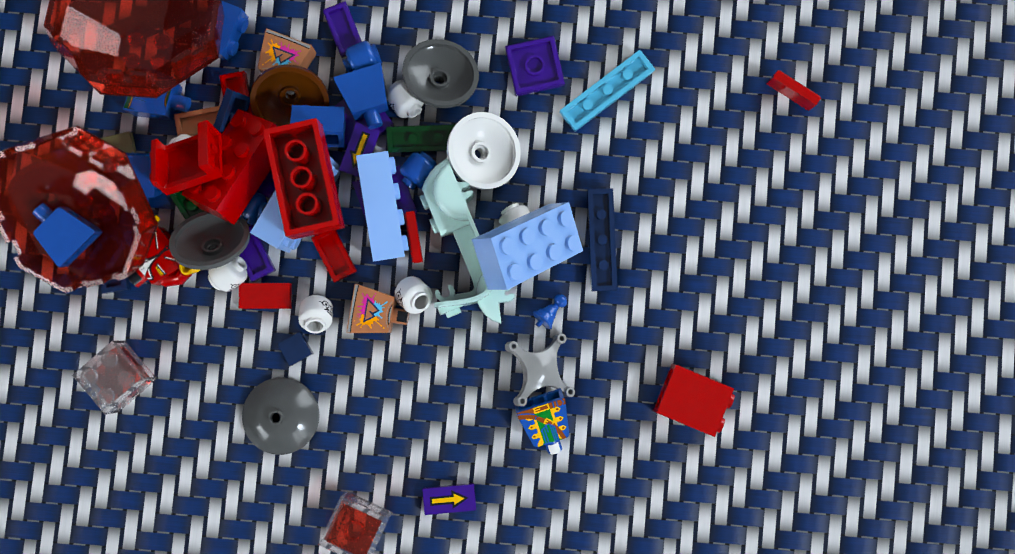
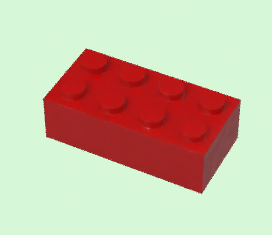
[181,109,277,225]
[263,118,345,240]

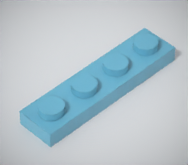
[559,50,655,132]

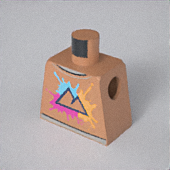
[258,28,316,73]
[346,284,410,333]

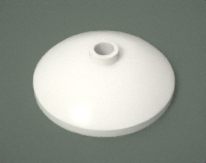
[447,112,520,189]

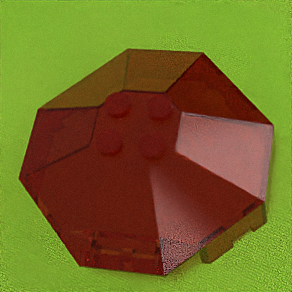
[44,0,225,98]
[0,126,158,293]

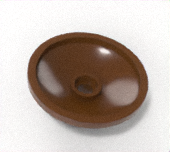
[250,64,329,127]

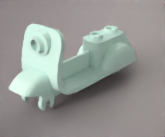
[419,158,515,324]

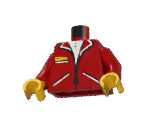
[128,209,200,288]

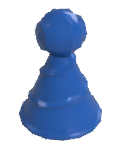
[533,294,567,329]

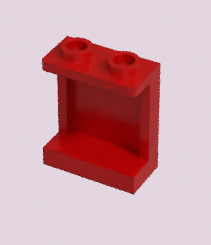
[149,120,223,195]
[653,364,735,437]

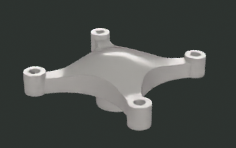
[505,333,575,406]

